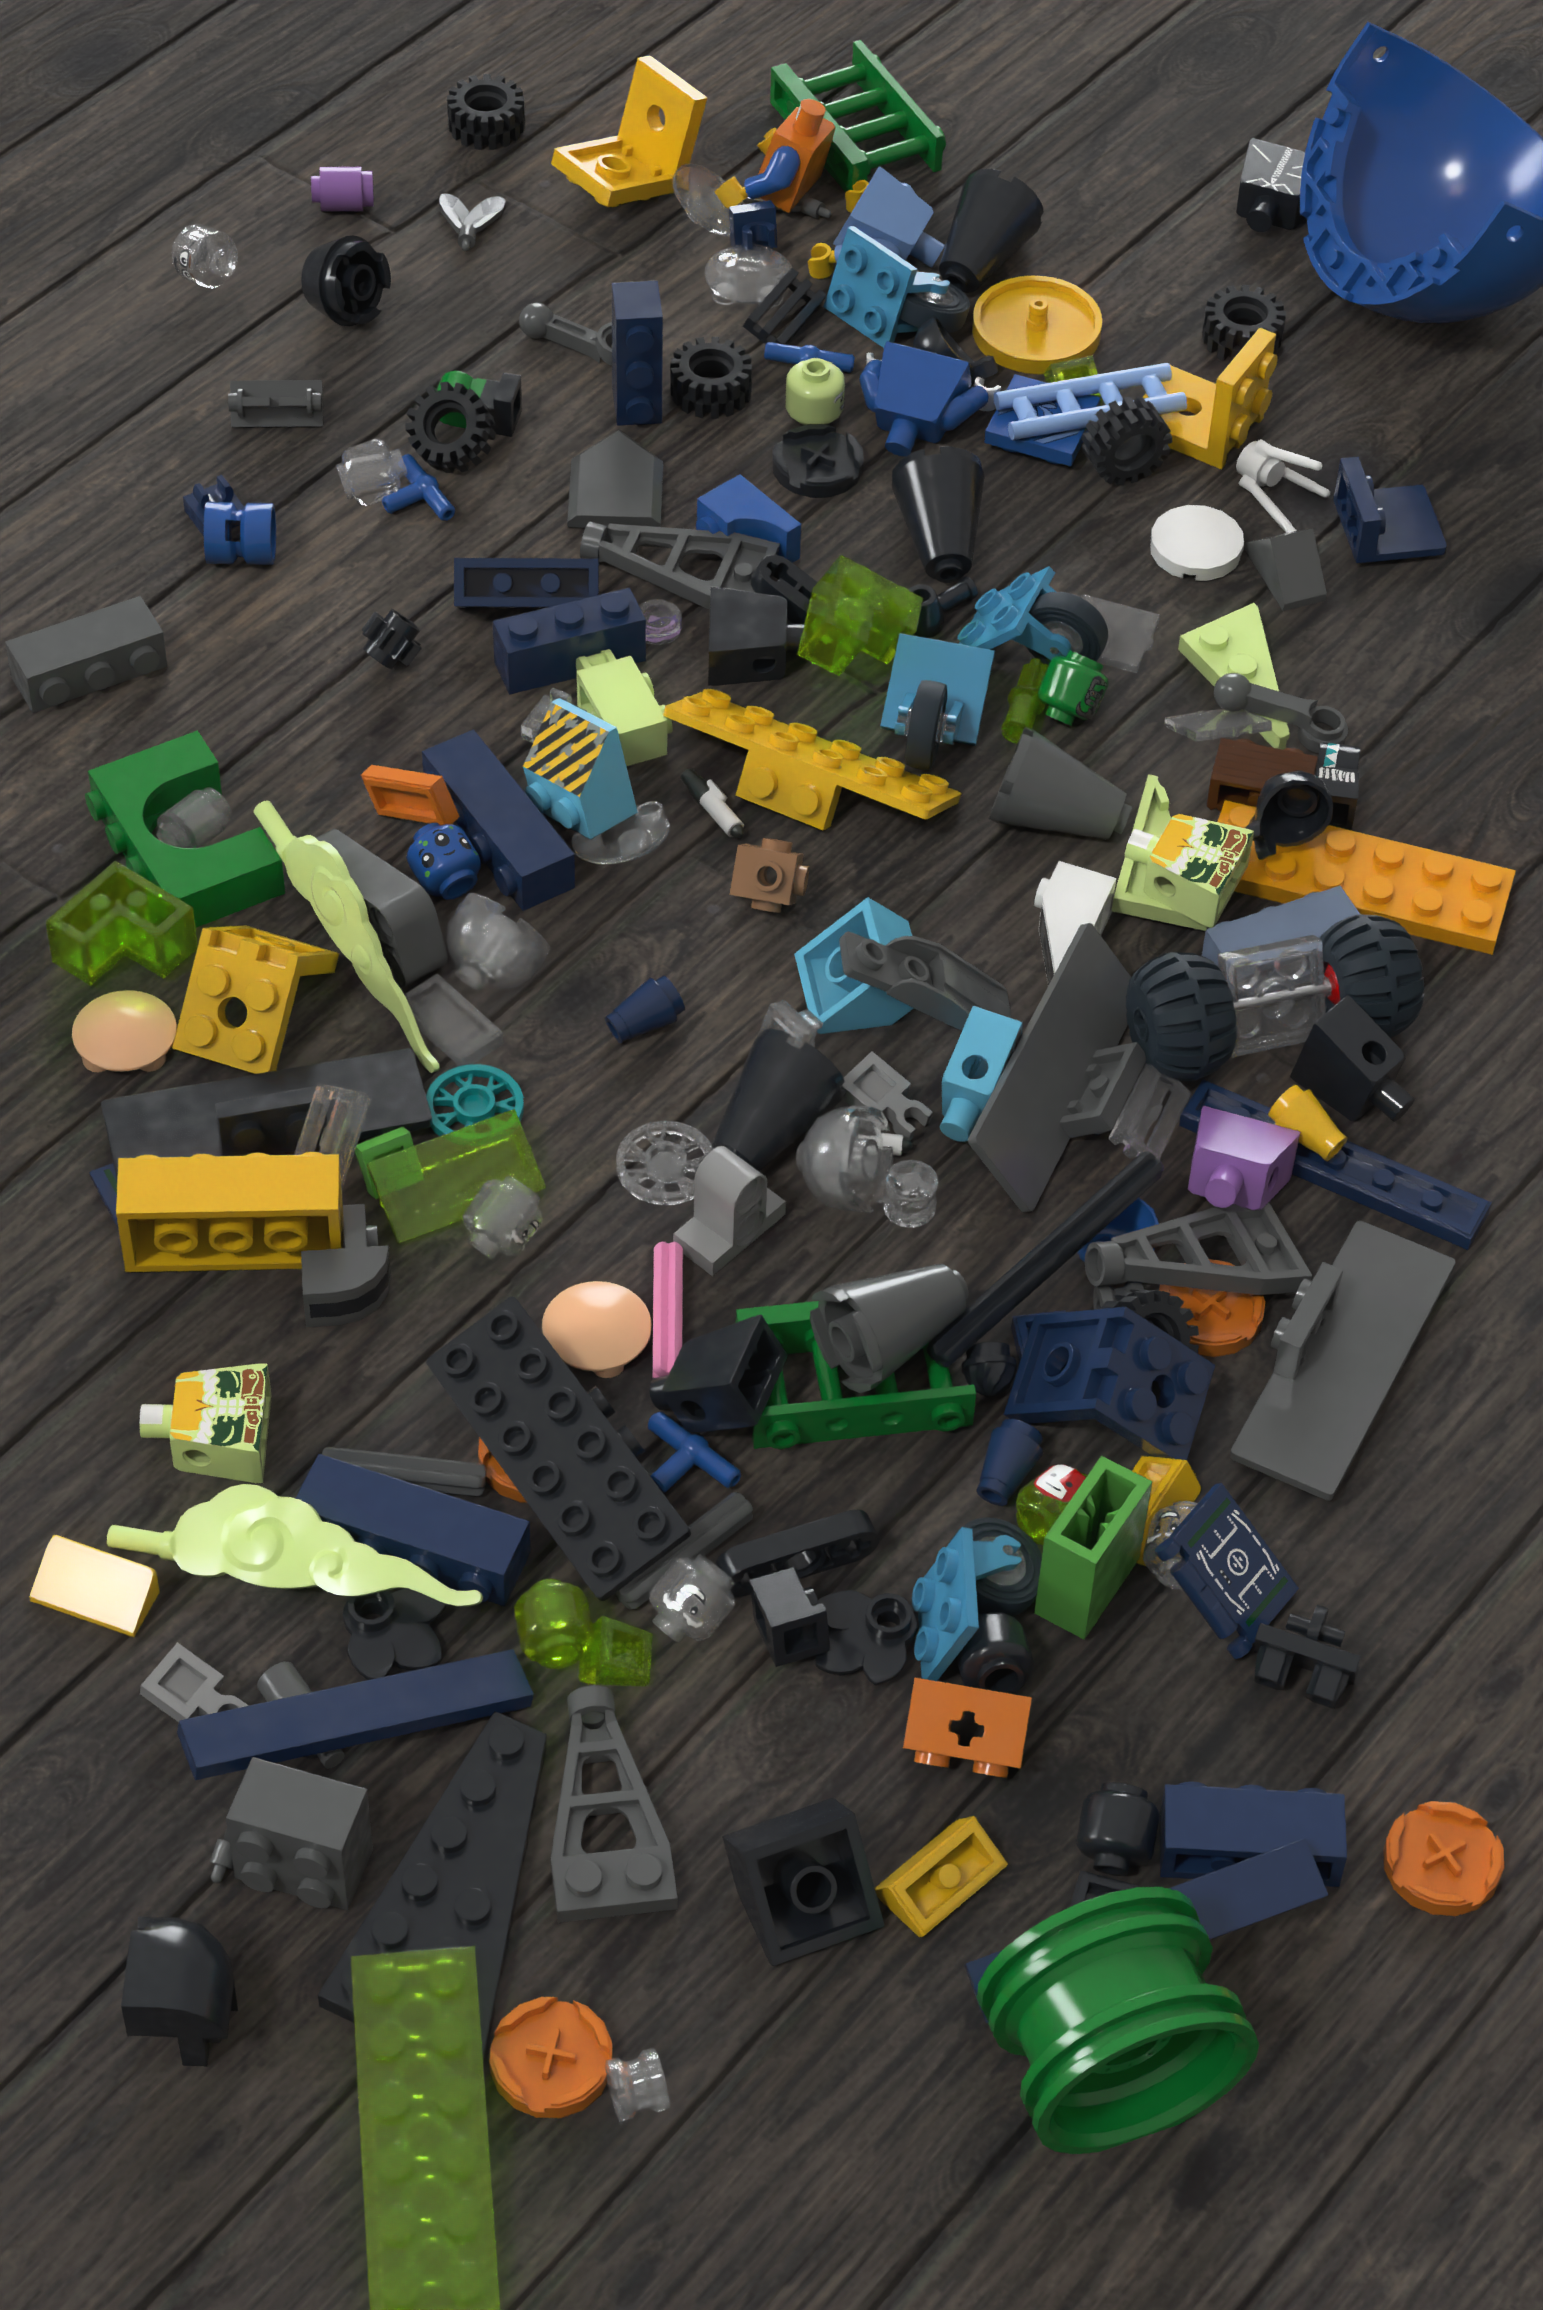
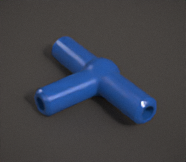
[764,342,855,373]
[382,454,455,521]
[648,1411,741,1493]

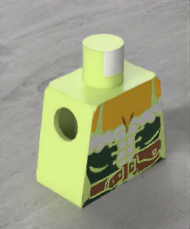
[1125,814,1254,928]
[140,1363,271,1483]

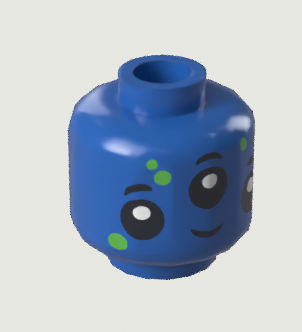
[406,822,481,900]

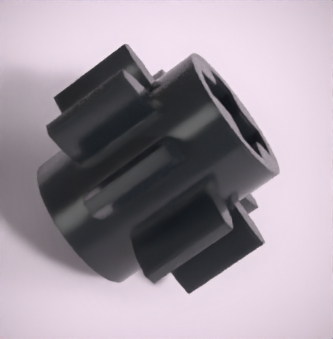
[362,609,422,669]

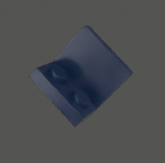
[1333,457,1447,563]

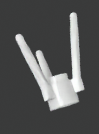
[1236,439,1330,533]

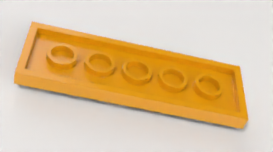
[1217,800,1516,955]

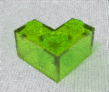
[797,555,923,676]
[46,861,198,986]

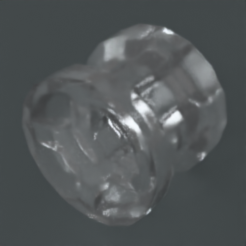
[883,1160,938,1228]
[605,2048,670,2122]

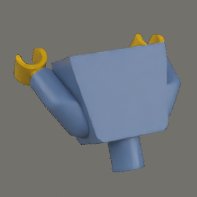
[808,166,945,279]

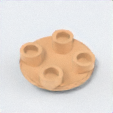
[72,990,177,1072]
[542,1281,652,1378]

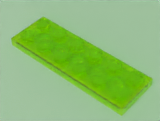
[351,1946,500,2310]

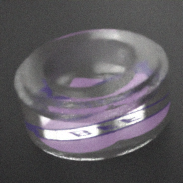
[639,599,682,645]

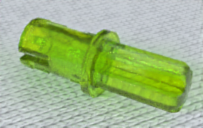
[1001,658,1048,744]

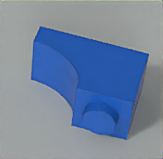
[696,474,801,563]

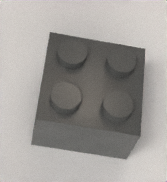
[226,1757,373,1911]

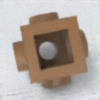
[729,838,809,913]

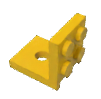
[551,56,707,207]
[1143,328,1278,470]
[172,925,339,1074]

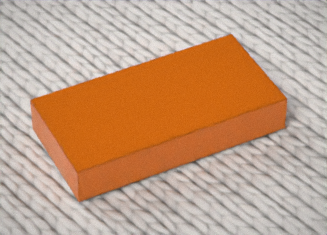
[361,765,460,825]

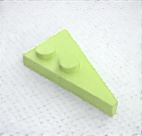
[1178,603,1290,749]
[1112,774,1208,931]

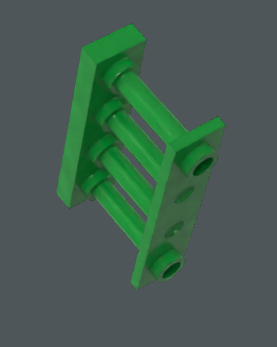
[770,40,946,192]
[736,1301,976,1449]

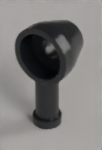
[896,576,978,638]

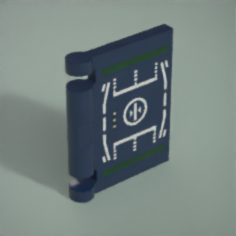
[1155,1483,1299,1659]

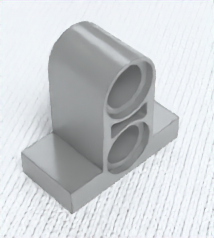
[673,1146,786,1276]

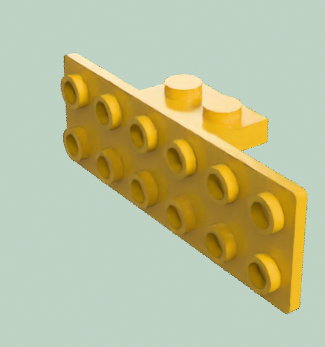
[663,689,961,830]

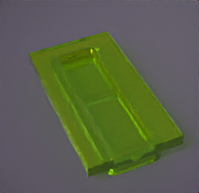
[366,1109,546,1244]

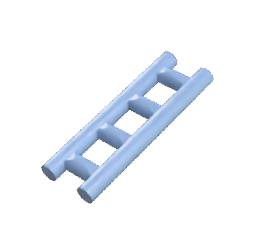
[994,363,1187,440]

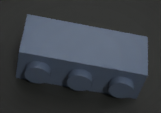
[1202,886,1360,1000]

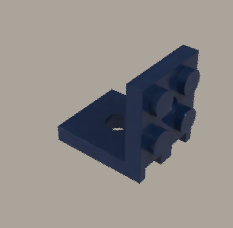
[1003,1307,1215,1460]

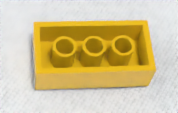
[116,1152,343,1272]

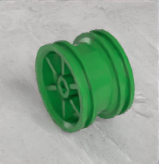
[977,1887,1259,2154]

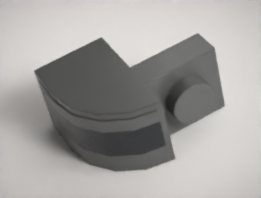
[301,1204,391,1327]

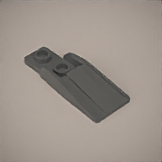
[839,931,1011,1031]

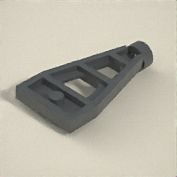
[580,522,780,609]
[1085,1202,1312,1295]
[551,1685,678,1923]

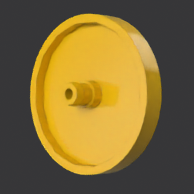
[972,276,1102,374]

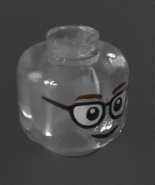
[172,224,238,288]

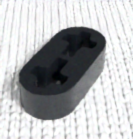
[751,555,837,632]

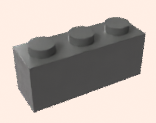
[5,596,168,713]

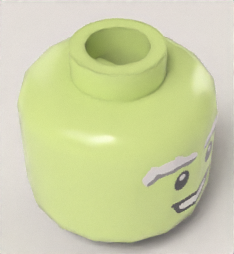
[786,358,845,426]

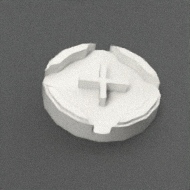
[1150,505,1244,581]

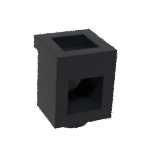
[749,1567,831,1667]

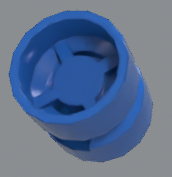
[204,502,276,565]

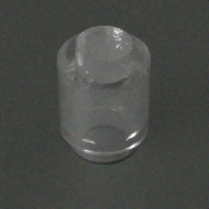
[157,787,232,848]

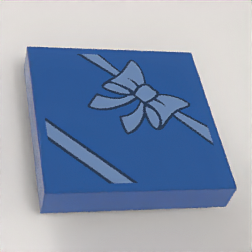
[984,374,1101,466]

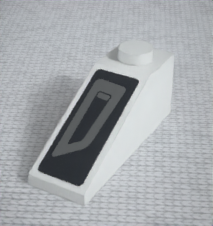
[1034,861,1116,985]

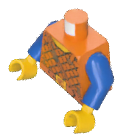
[714,99,836,213]

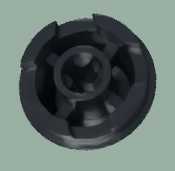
[301,235,391,326]

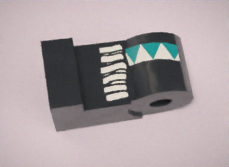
[1315,742,1360,831]

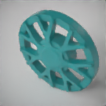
[426,1064,524,1148]

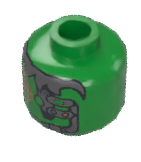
[1037,650,1109,726]

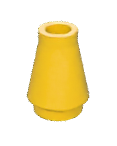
[1268,1085,1348,1161]

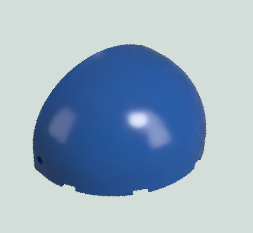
[1300,22,1543,323]

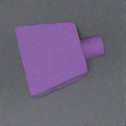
[1188,1106,1301,1210]

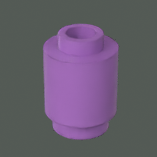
[311,166,374,212]

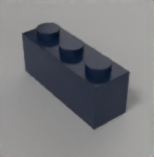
[612,281,663,426]
[454,558,599,608]
[493,588,646,695]
[1159,1782,1347,1887]

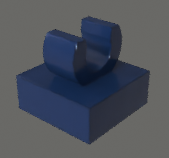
[729,200,778,255]
[183,475,244,536]

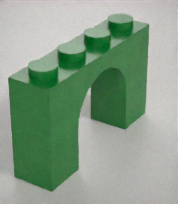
[85,730,285,936]

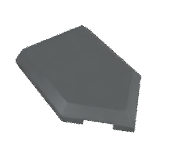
[567,429,663,528]

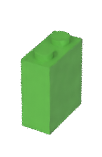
[1034,1456,1152,1640]

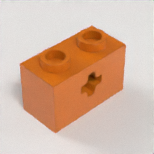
[903,1677,1033,1778]

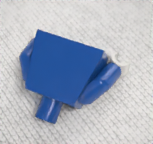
[859,341,1001,457]

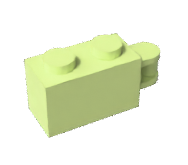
[576,649,673,766]

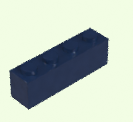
[422,729,575,911]
[295,1454,531,1607]

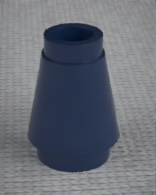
[605,976,685,1043]
[976,1419,1043,1506]

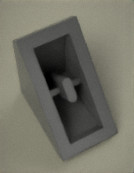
[1244,528,1327,611]

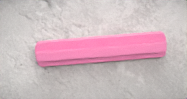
[653,1241,683,1378]

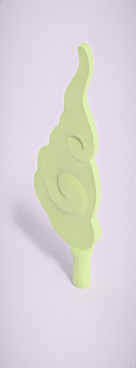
[254,801,440,1073]
[107,1484,483,1607]

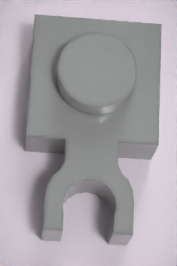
[840,1051,933,1140]
[140,1642,248,1722]

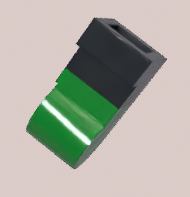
[437,371,522,437]

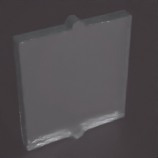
[1062,594,1160,673]
[1165,709,1272,742]

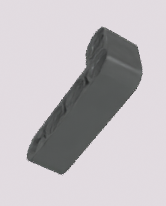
[316,828,448,988]

